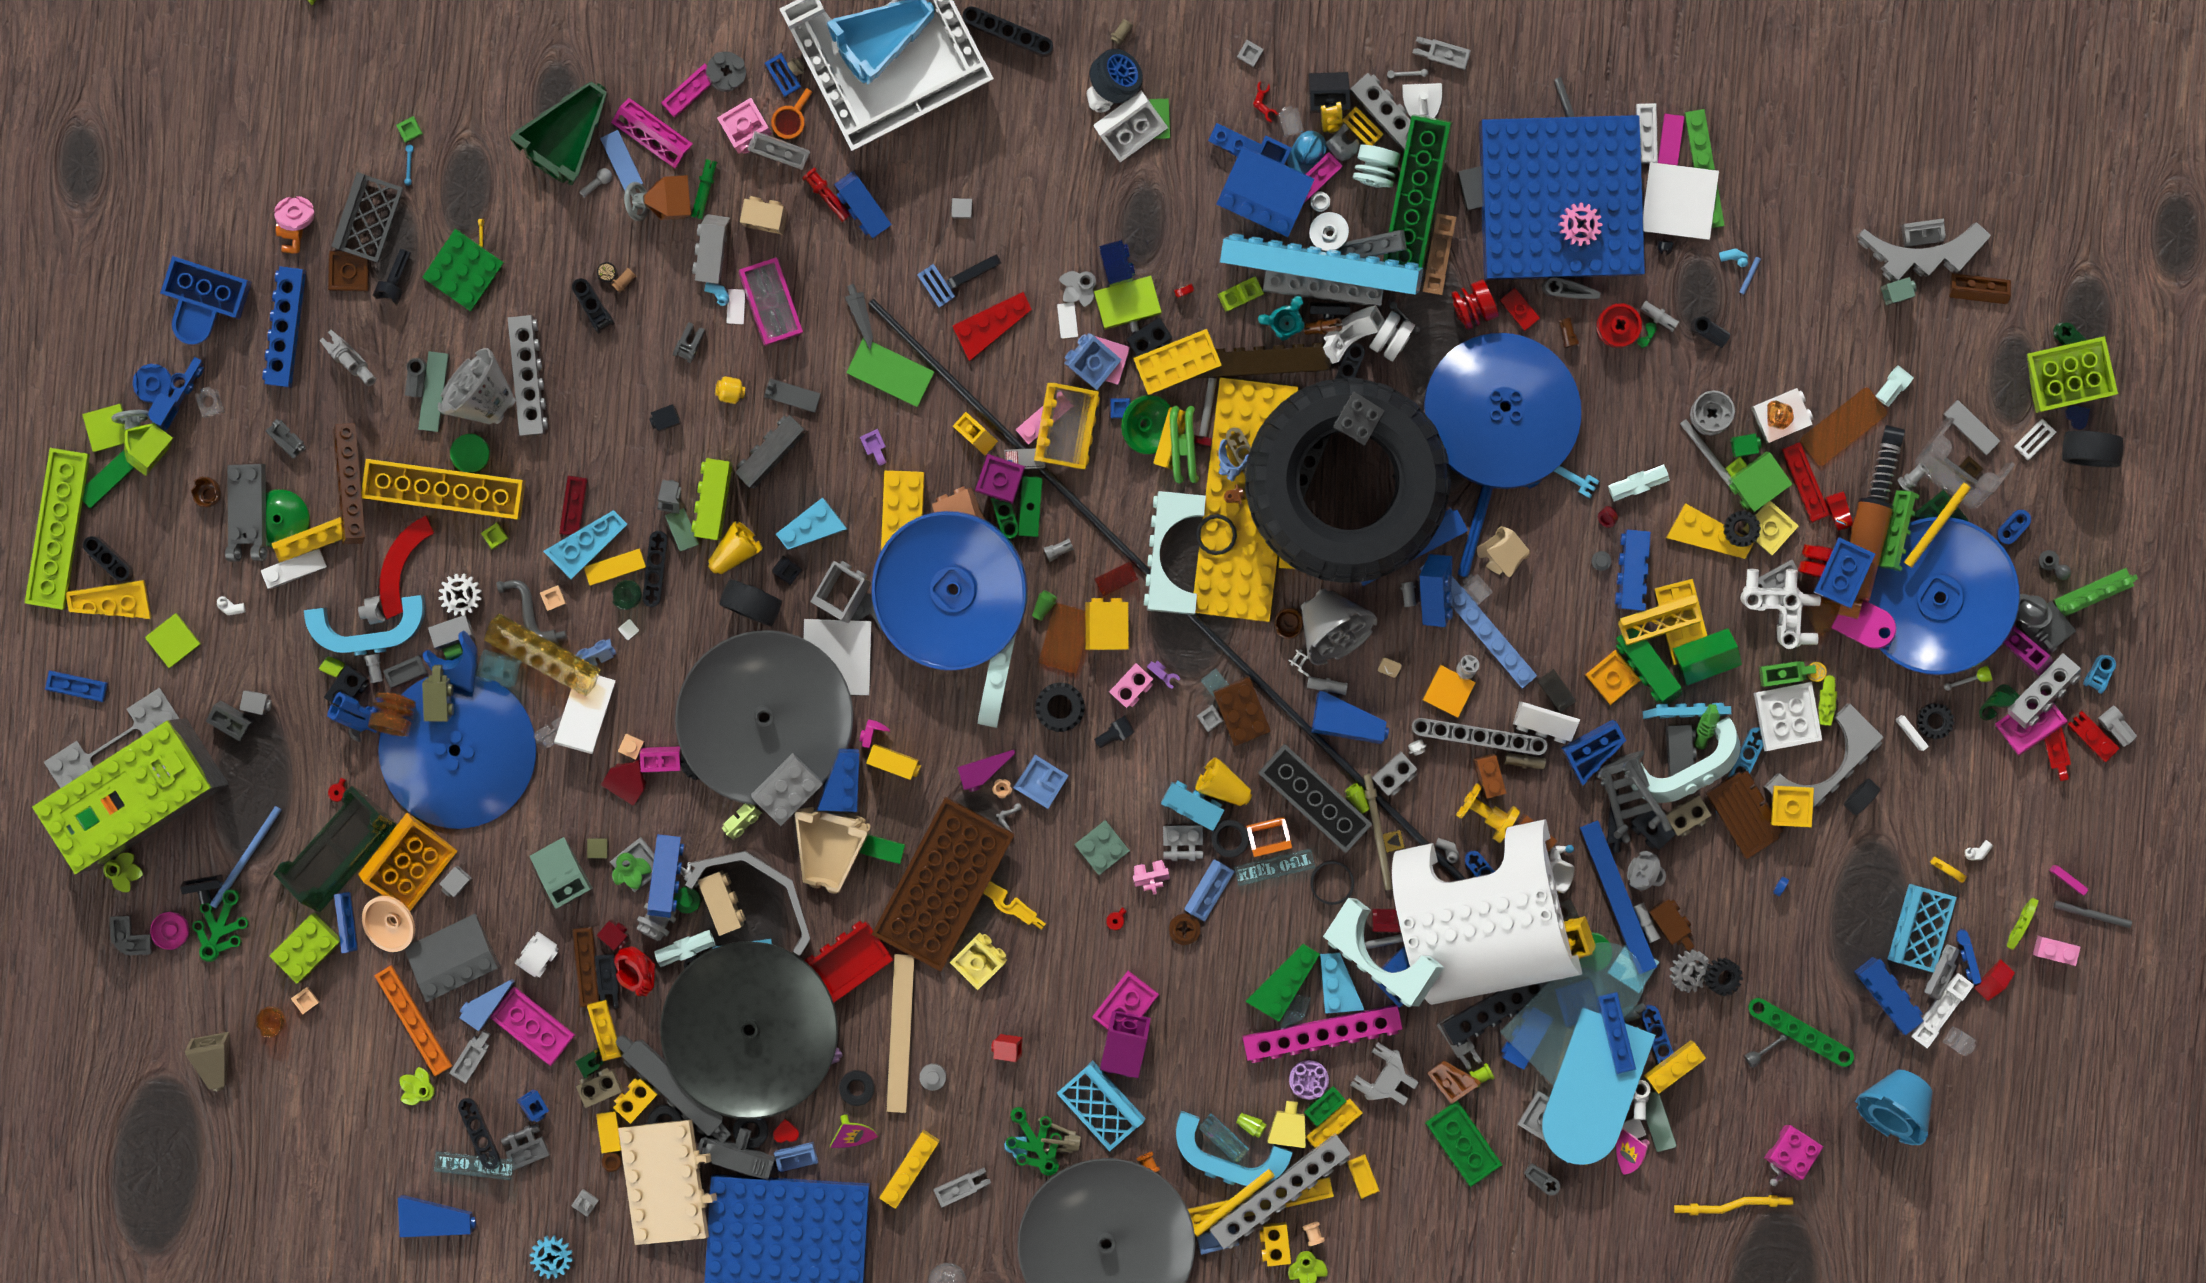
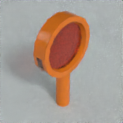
[771,88,813,139]

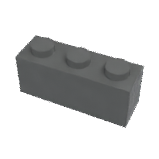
[1666,725,1697,777]

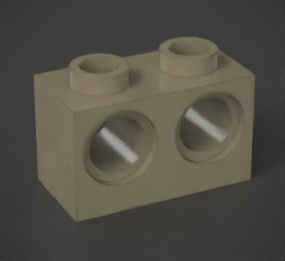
[1665,795,1712,837]
[576,1068,623,1108]

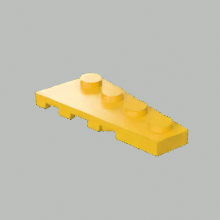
[1666,503,1754,559]
[66,580,152,619]

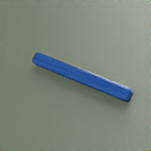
[1458,486,1493,577]

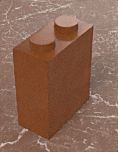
[1473,754,1507,799]

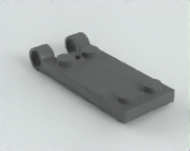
[225,464,267,562]

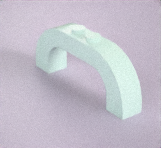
[978,633,1017,728]
[1624,716,1740,803]

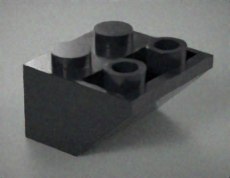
[1308,72,1350,113]

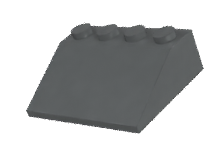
[735,415,808,489]
[405,913,501,1002]

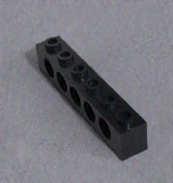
[1439,981,1556,1047]

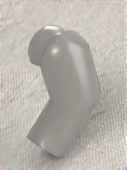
[1435,838,1459,864]

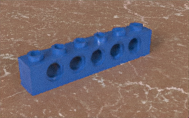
[262,266,306,388]

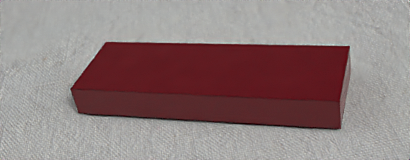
[559,475,588,535]

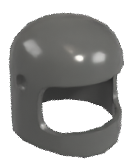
[1325,123,1360,161]

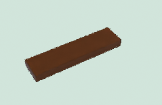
[573,927,600,1007]

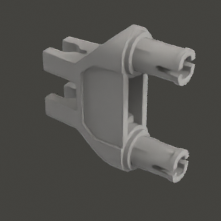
[320,330,376,386]
[1350,1042,1419,1105]

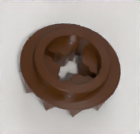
[1169,913,1200,945]

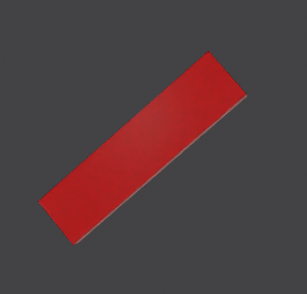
[1781,442,1830,522]

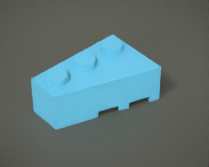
[776,498,848,550]

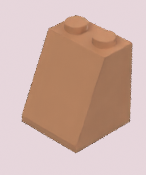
[932,486,985,520]

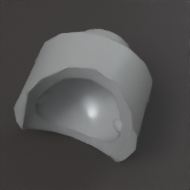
[358,596,386,625]
[920,1063,946,1091]

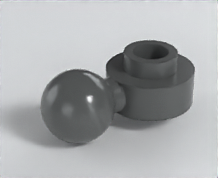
[2038,550,2071,580]

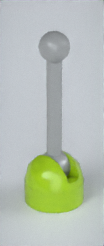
[1944,666,1992,691]

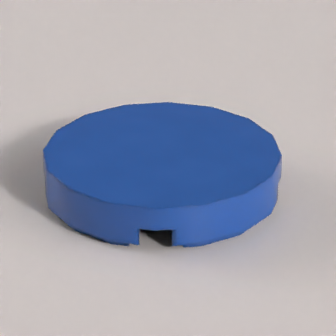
[132,364,172,403]

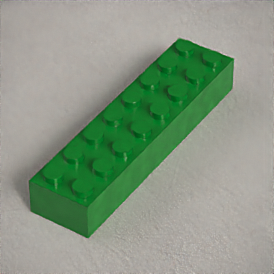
[1383,114,1453,275]

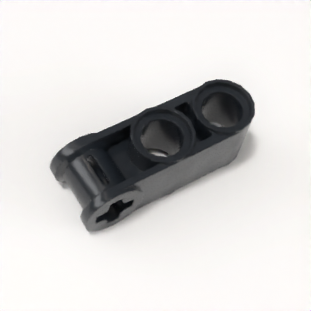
[572,278,615,334]

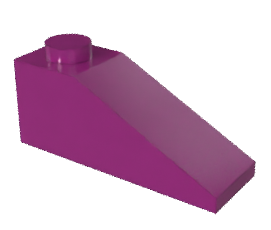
[2003,626,2054,676]
[957,749,1015,792]

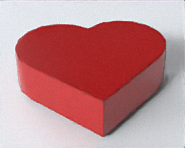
[773,1118,799,1143]

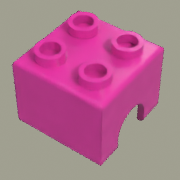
[1764,1125,1824,1180]

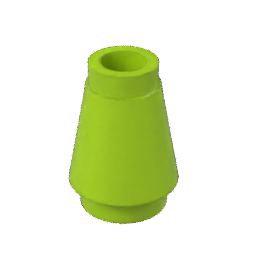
[1344,783,1370,814]
[1236,1113,1267,1138]

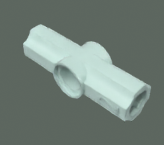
[1608,465,1670,501]
[654,930,716,967]

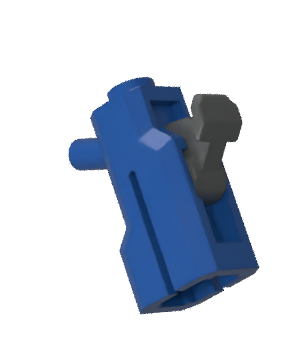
[327,692,386,742]

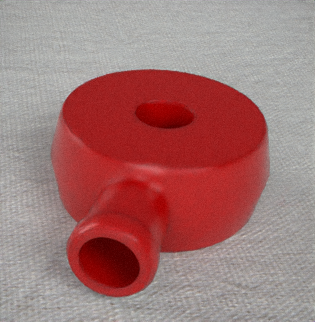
[328,778,347,802]
[1106,907,1127,931]

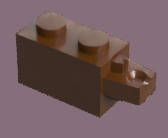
[1648,898,1695,951]

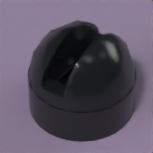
[1657,240,1674,255]

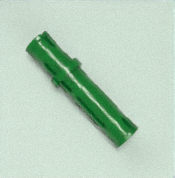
[691,159,718,220]

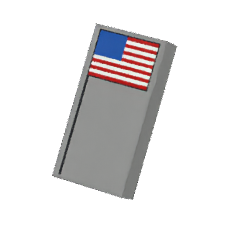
[1004,448,1045,469]

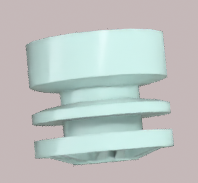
[1353,145,1400,188]

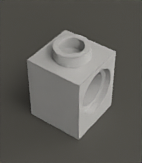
[239,690,272,715]
[440,865,472,897]

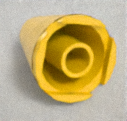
[708,521,763,574]
[1195,757,1252,806]

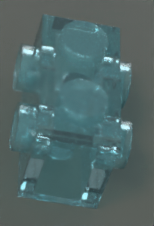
[476,649,522,687]

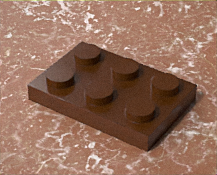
[1212,676,1271,746]

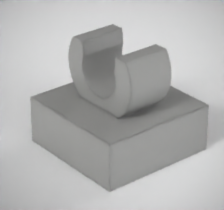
[571,1189,599,1217]

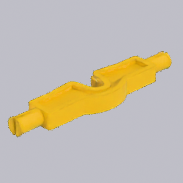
[984,881,1046,930]

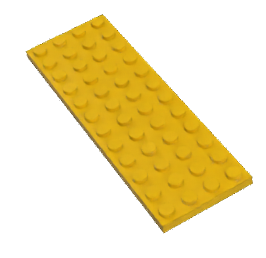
[1194,377,1298,622]

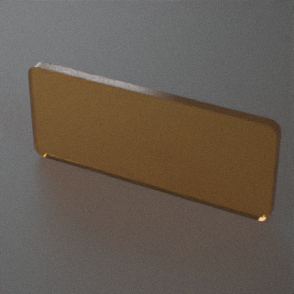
[1800,387,1887,466]

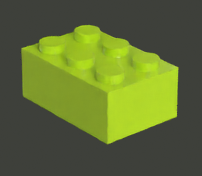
[269,913,340,984]

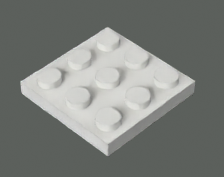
[1754,682,1822,751]

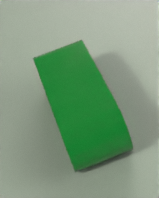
[991,497,1019,539]

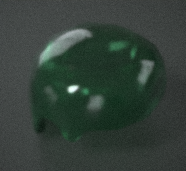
[612,580,642,610]

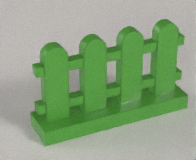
[2053,568,2138,616]

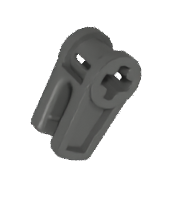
[673,322,706,364]
[1524,1163,1560,1195]

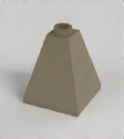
[185,1032,230,1091]

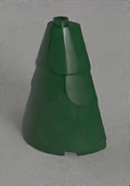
[510,82,608,185]

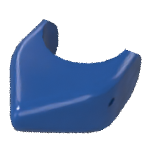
[423,631,478,692]

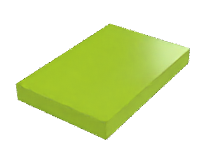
[1094,276,1162,330]

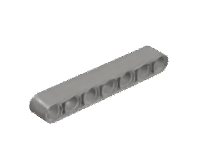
[1411,718,1547,755]

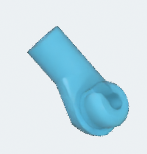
[1719,249,1749,267]
[704,282,729,306]

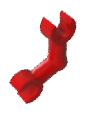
[1253,81,1278,122]

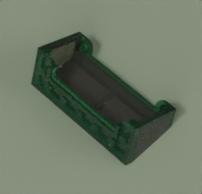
[273,786,397,913]

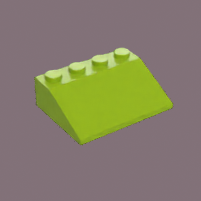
[2027,336,2118,413]

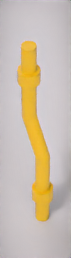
[1674,1195,1793,1215]

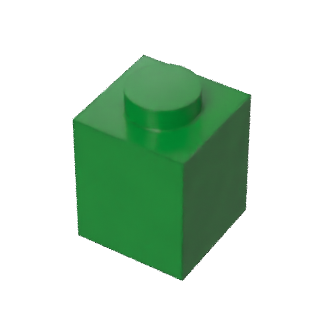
[1730,433,1761,457]

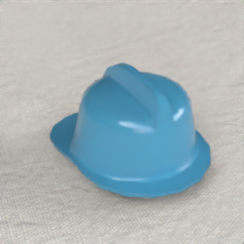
[1287,131,1327,174]

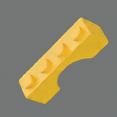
[879,1129,940,1209]

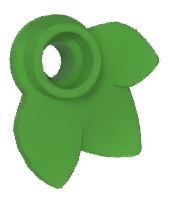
[612,853,652,889]

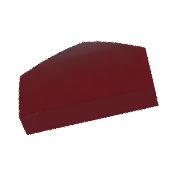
[601,760,647,806]

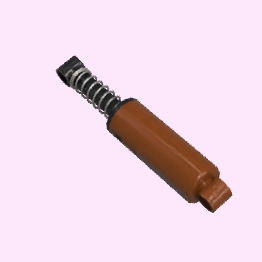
[1838,425,1905,619]

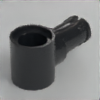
[1094,715,1135,748]

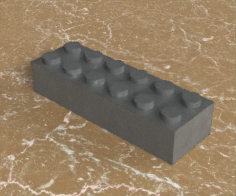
[1258,744,1372,853]

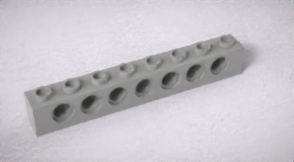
[1209,1133,1351,1249]

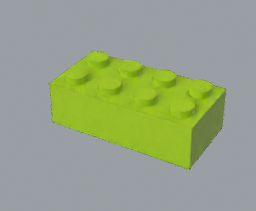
[691,458,733,541]

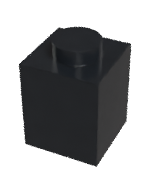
[649,404,681,432]

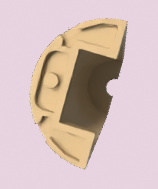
[795,807,870,894]

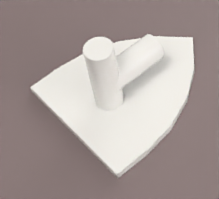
[1402,83,1442,118]

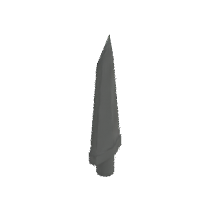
[845,284,873,349]

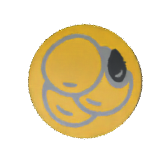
[1806,662,1827,682]

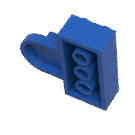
[160,256,252,345]

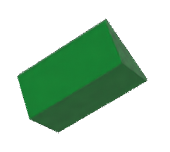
[1673,628,1742,686]

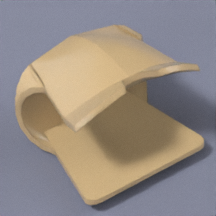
[1477,526,1530,577]

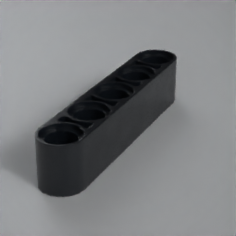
[963,6,1053,57]

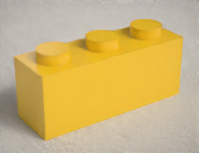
[1643,1040,1706,1094]

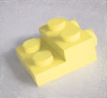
[950,932,1007,990]

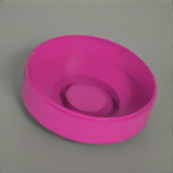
[150,912,189,950]

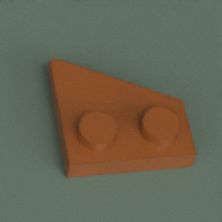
[1427,1061,1481,1104]

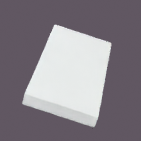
[554,670,616,754]

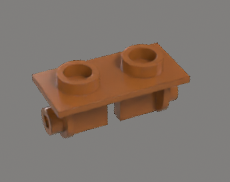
[1224,484,1245,505]

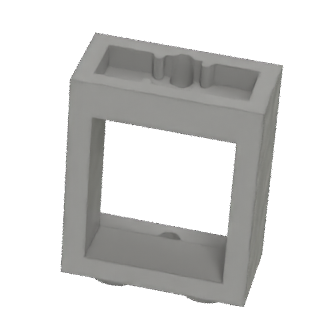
[810,561,872,623]

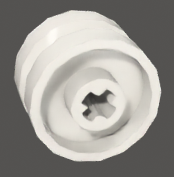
[1369,311,1415,362]

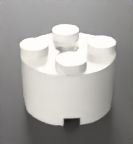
[515,931,558,978]

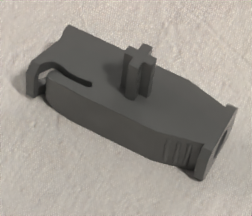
[698,1128,775,1180]

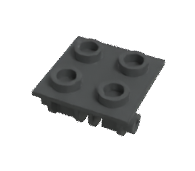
[1333,391,1385,446]
[2020,601,2076,653]

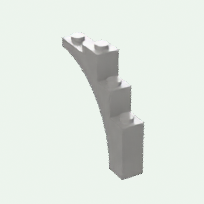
[1856,222,1991,281]

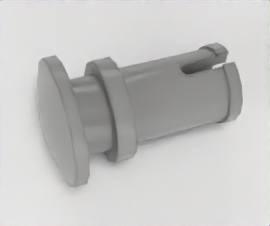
[1898,463,1929,492]

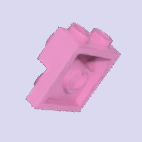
[717,98,772,154]

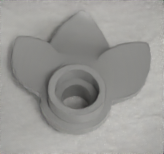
[1059,271,1096,307]

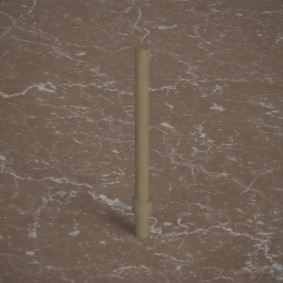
[1363,773,1393,890]

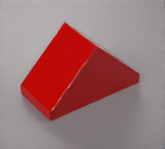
[1973,959,2015,1001]

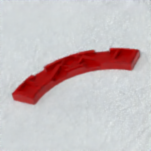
[379,515,435,620]

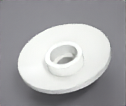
[1309,212,1349,251]

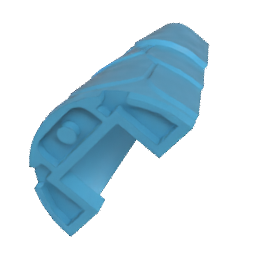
[827,0,935,85]

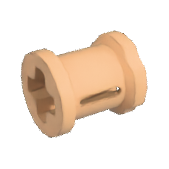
[1302,1222,1325,1246]

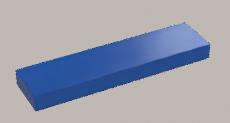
[1597,992,1636,1074]

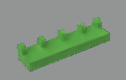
[1878,490,1920,571]

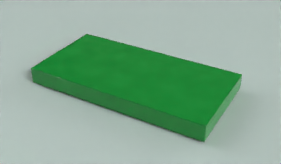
[1425,1100,1502,1187]

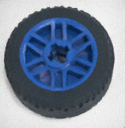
[1089,49,1143,103]

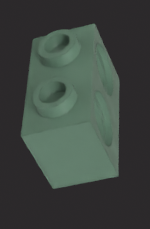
[1881,277,1917,306]

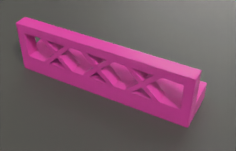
[611,98,693,168]

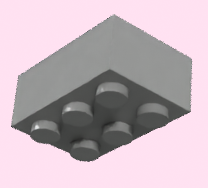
[751,753,823,826]

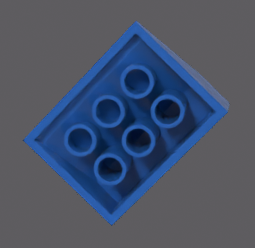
[1216,146,1315,237]

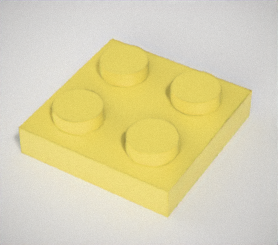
[1742,501,1798,556]

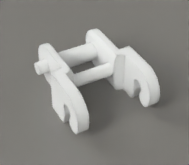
[1288,649,1309,677]

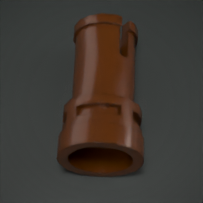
[1558,318,1579,348]

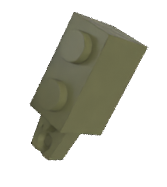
[422,665,454,722]

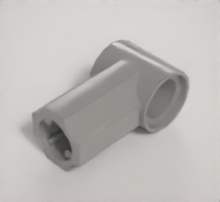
[2098,705,2137,747]

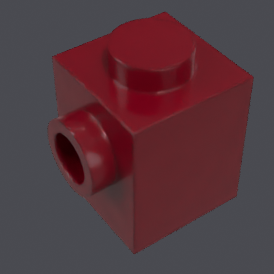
[596,919,629,951]

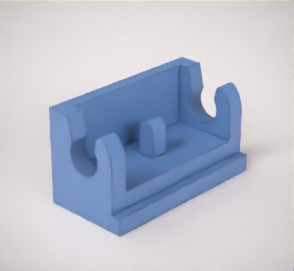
[774,1142,819,1172]

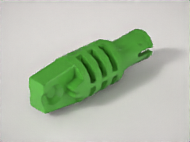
[1694,704,1720,749]

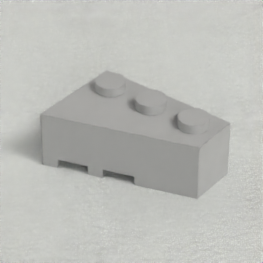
[692,214,730,284]

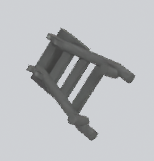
[1597,750,1672,843]

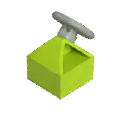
[111,410,173,476]

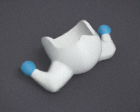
[1548,845,1575,893]

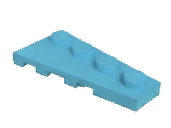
[543,510,627,579]

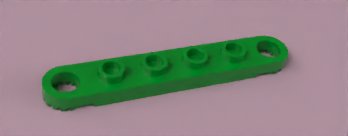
[1748,998,1854,1067]

